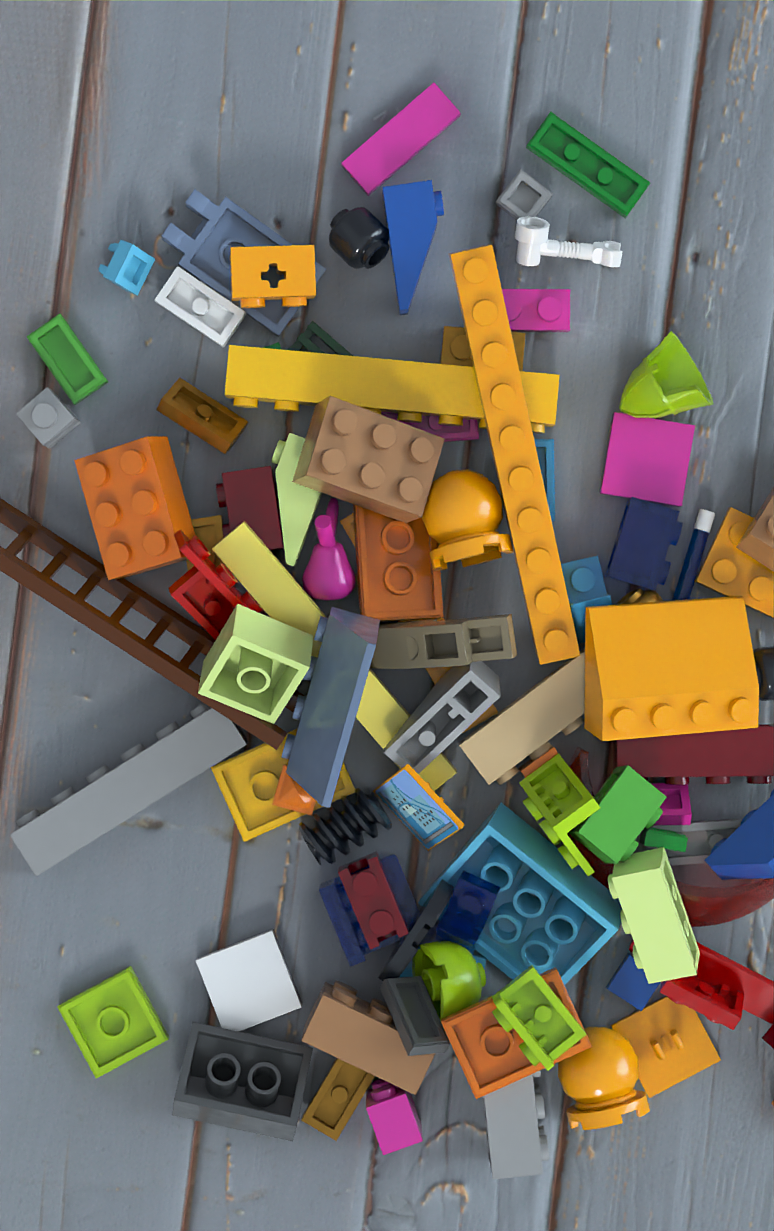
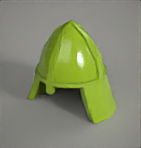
[619,331,714,418]

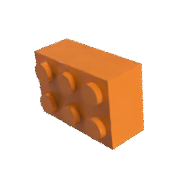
[74,436,196,580]

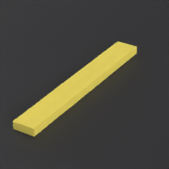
[212,521,457,791]

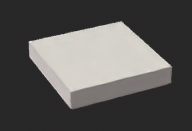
[196,929,302,1032]

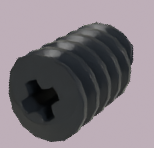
[298,787,392,865]

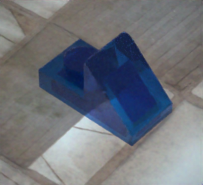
[436,870,501,955]

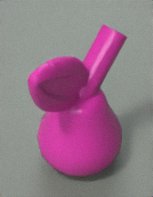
[302,498,355,600]

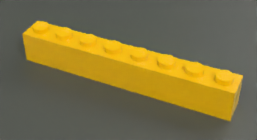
[225,345,560,434]

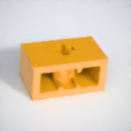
[230,245,316,308]

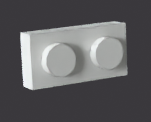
[155,266,246,348]

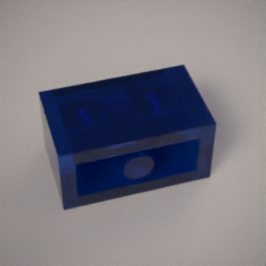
[604,497,683,591]

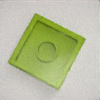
[57,966,169,1079]

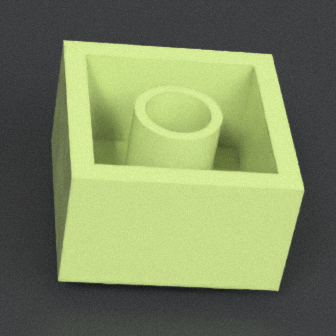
[198,604,313,724]

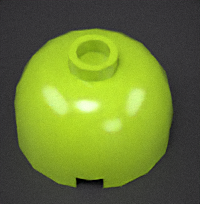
[412,941,486,1021]

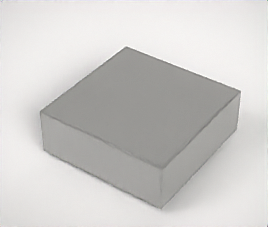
[495,169,553,220]

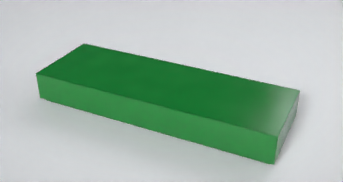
[526,112,650,219]

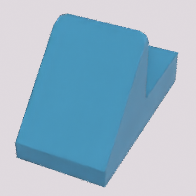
[561,555,612,644]

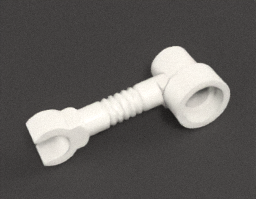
[515,216,622,267]

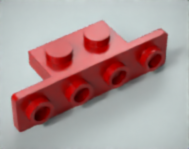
[168,530,263,640]
[629,940,774,1030]

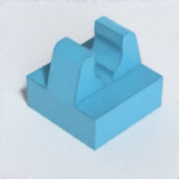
[99,240,155,296]

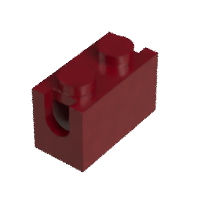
[216,466,284,551]
[338,851,409,950]

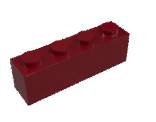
[613,724,774,785]

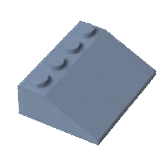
[281,607,380,808]

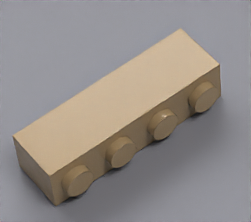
[458,648,585,785]

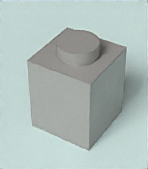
[16,387,81,449]

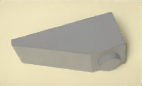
[383,661,501,774]

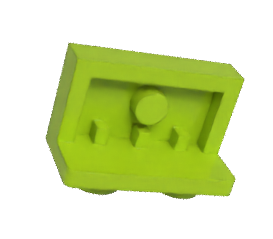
[492,965,587,1071]

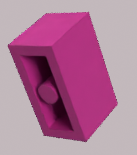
[366,1079,423,1155]

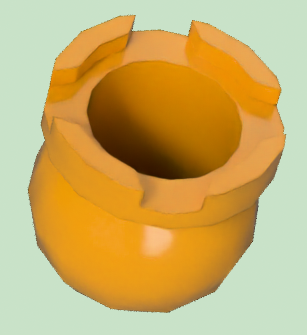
[422,469,514,571]
[558,1027,650,1130]

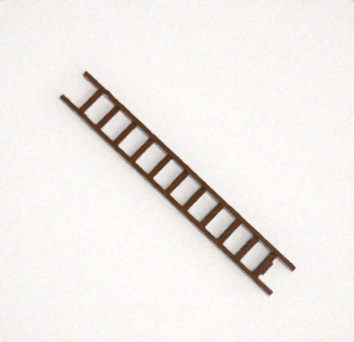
[0,498,305,750]

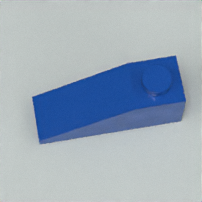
[382,180,444,315]

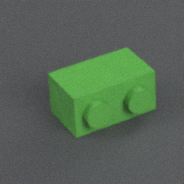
[568,765,667,864]

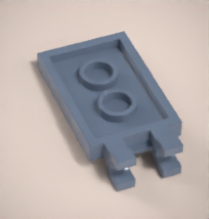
[161,189,326,337]

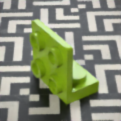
[519,753,601,877]

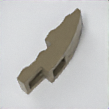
[370,614,517,669]

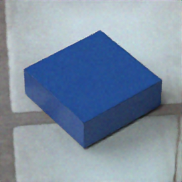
[606,953,660,1011]

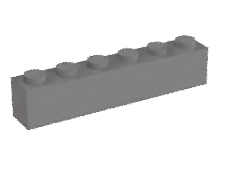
[10,703,249,876]

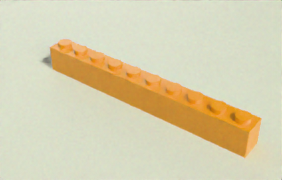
[448,244,581,665]

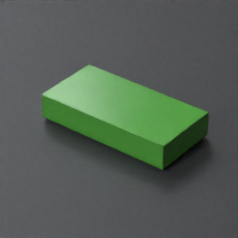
[27,314,108,405]

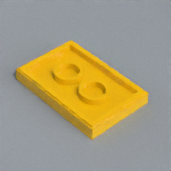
[211,728,355,842]

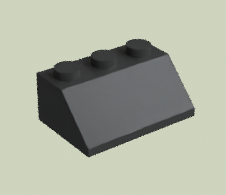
[172,1022,313,1141]

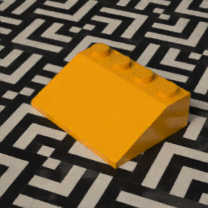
[584,596,759,741]

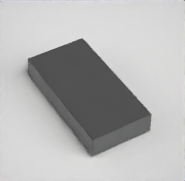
[380,976,450,1056]

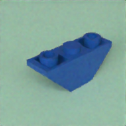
[704,789,774,880]

